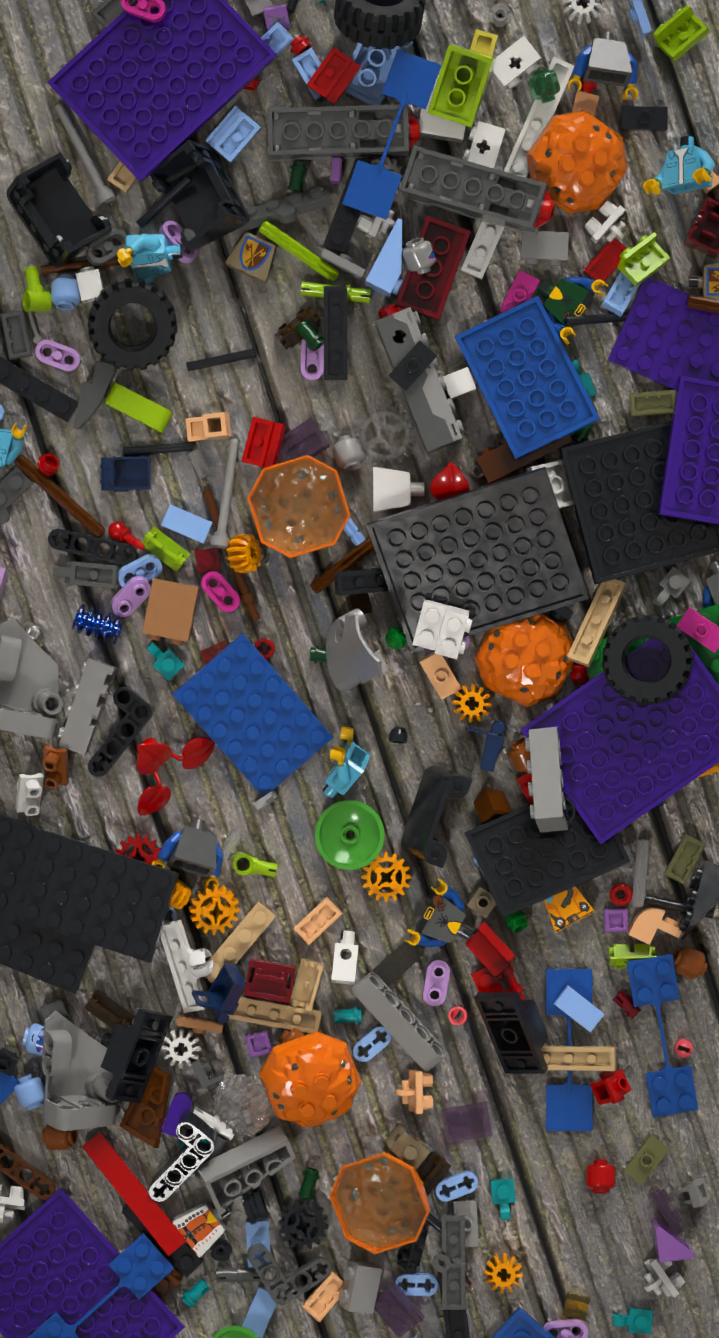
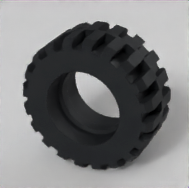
[334,0,425,50]
[88,278,177,371]
[602,615,693,705]

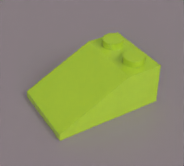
[427,44,496,128]

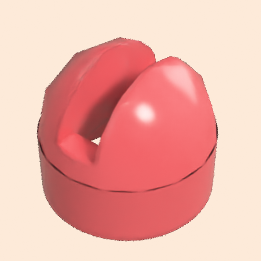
[448,1007,468,1025]
[674,1038,693,1058]

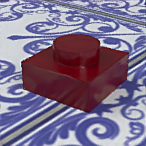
[195,548,221,574]

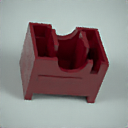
[683,197,719,259]
[244,957,297,1003]

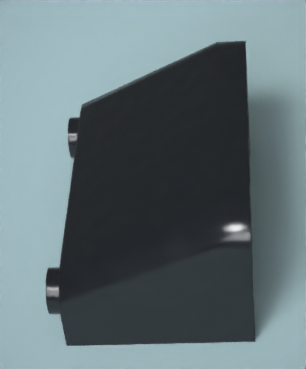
[150,140,250,250]
[6,152,112,268]
[401,765,473,868]

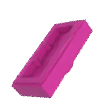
[498,270,540,313]
[677,607,719,653]

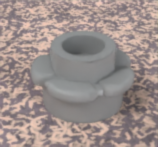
[489,4,511,27]

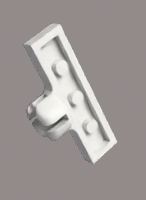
[160,920,214,1013]

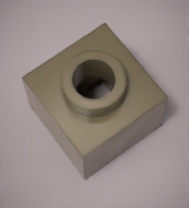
[467,885,496,918]

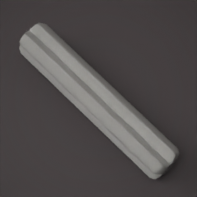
[631,839,650,907]

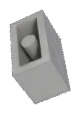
[520,231,569,267]
[339,1260,382,1314]

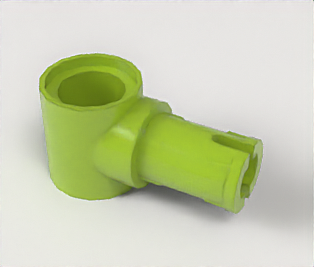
[22,266,52,312]
[231,852,278,878]

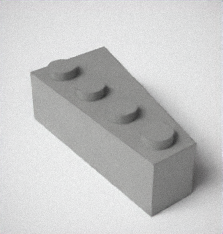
[57,658,118,755]
[525,727,568,833]
[197,1125,295,1216]

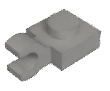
[653,566,691,607]

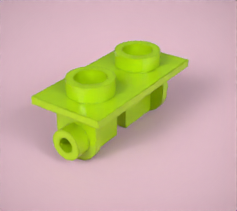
[142,526,191,572]
[608,944,657,969]

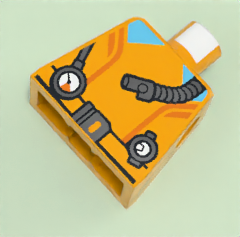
[544,887,594,933]

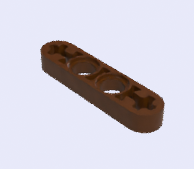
[0,1142,56,1200]

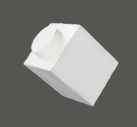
[76,266,104,303]
[443,367,477,400]

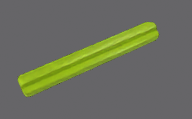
[259,221,339,281]

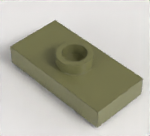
[629,390,676,417]
[664,833,706,885]
[623,1134,670,1186]

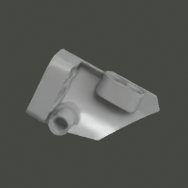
[326,608,389,691]
[0,617,63,740]
[42,1010,117,1131]

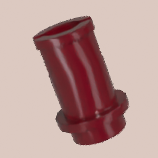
[612,989,641,1019]

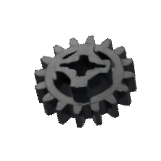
[278,1198,329,1250]

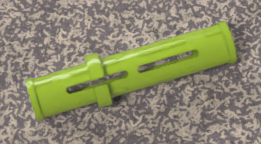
[301,281,371,304]

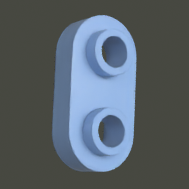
[117,554,162,587]

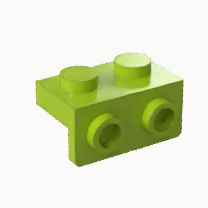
[653,4,710,62]
[617,232,670,287]

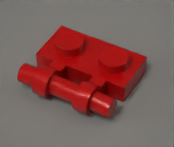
[470,965,526,1000]

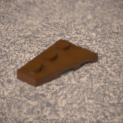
[119,1065,172,1148]

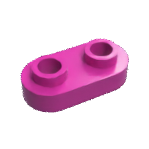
[121,0,167,22]
[201,571,240,612]

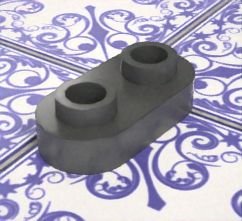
[86,229,127,266]

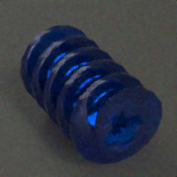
[72,604,123,645]

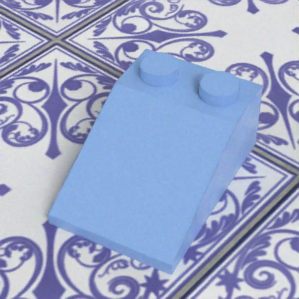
[345,41,414,105]
[366,218,403,299]

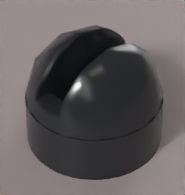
[389,726,408,744]

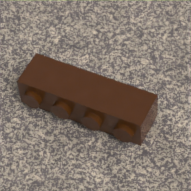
[476,435,572,484]

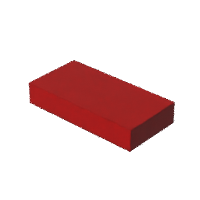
[583,238,627,282]

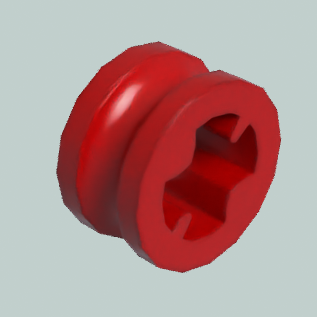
[254,638,275,659]

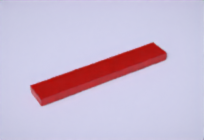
[82,1132,186,1256]

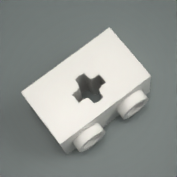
[491,36,541,91]
[463,121,505,168]

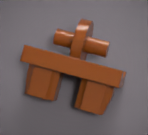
[43,745,70,789]

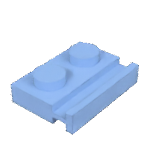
[205,105,261,163]

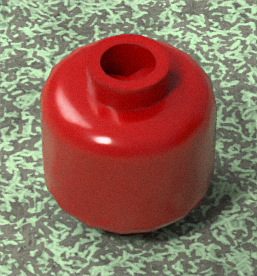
[585,1159,616,1194]

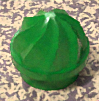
[385,626,407,649]
[506,911,529,933]

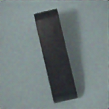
[88,687,154,777]
[149,1112,217,1202]

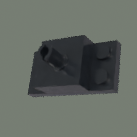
[474,992,548,1074]
[101,1008,173,1103]

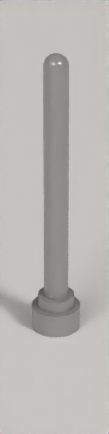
[55,103,116,206]
[210,438,239,549]

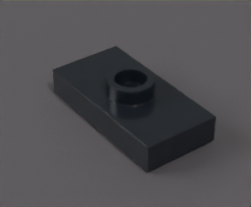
[620,106,668,131]
[388,341,437,391]

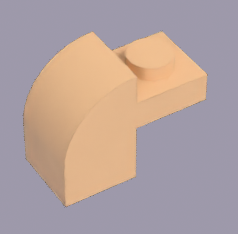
[185,412,232,442]
[627,907,682,945]

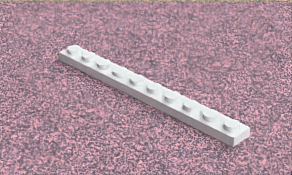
[461,57,574,280]

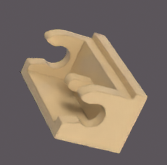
[290,958,324,1011]

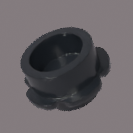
[210,1239,232,1262]

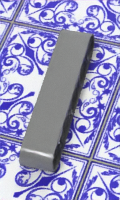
[353,972,446,1071]

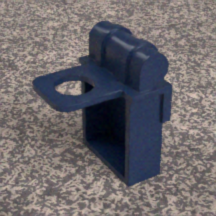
[100,456,151,492]
[465,720,506,772]
[192,963,247,1023]

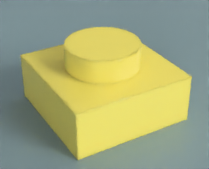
[470,29,498,57]

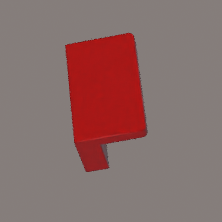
[465,922,516,977]

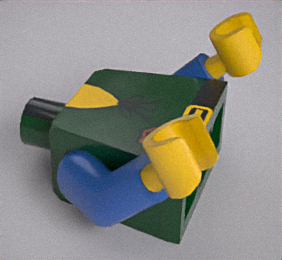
[536,277,608,345]

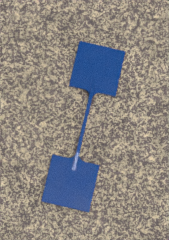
[342,49,441,220]
[626,954,699,1118]
[546,969,593,1131]
[27,1233,174,1338]

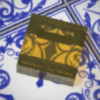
[562,1291,590,1321]

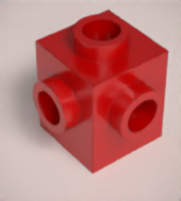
[590,1069,631,1105]

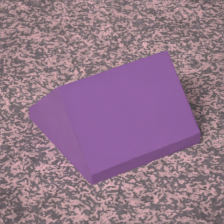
[651,1218,695,1262]

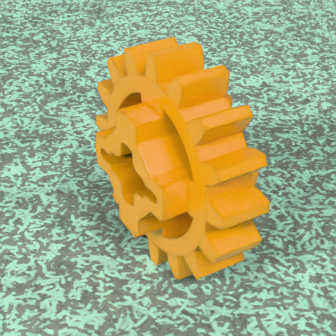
[361,851,411,902]
[189,884,240,935]

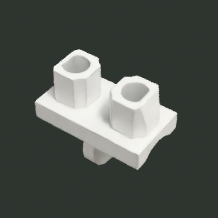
[584,200,626,244]
[356,210,396,238]
[15,773,44,816]
[0,1185,26,1223]
[644,1257,685,1298]

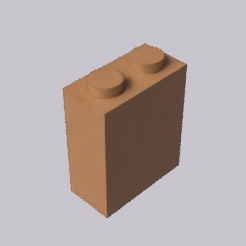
[142,578,200,646]

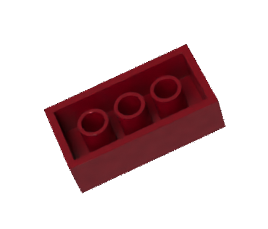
[396,215,471,320]

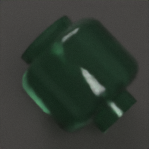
[527,67,561,103]

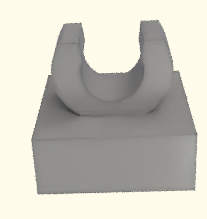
[681,1177,711,1208]

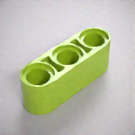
[104,382,173,433]

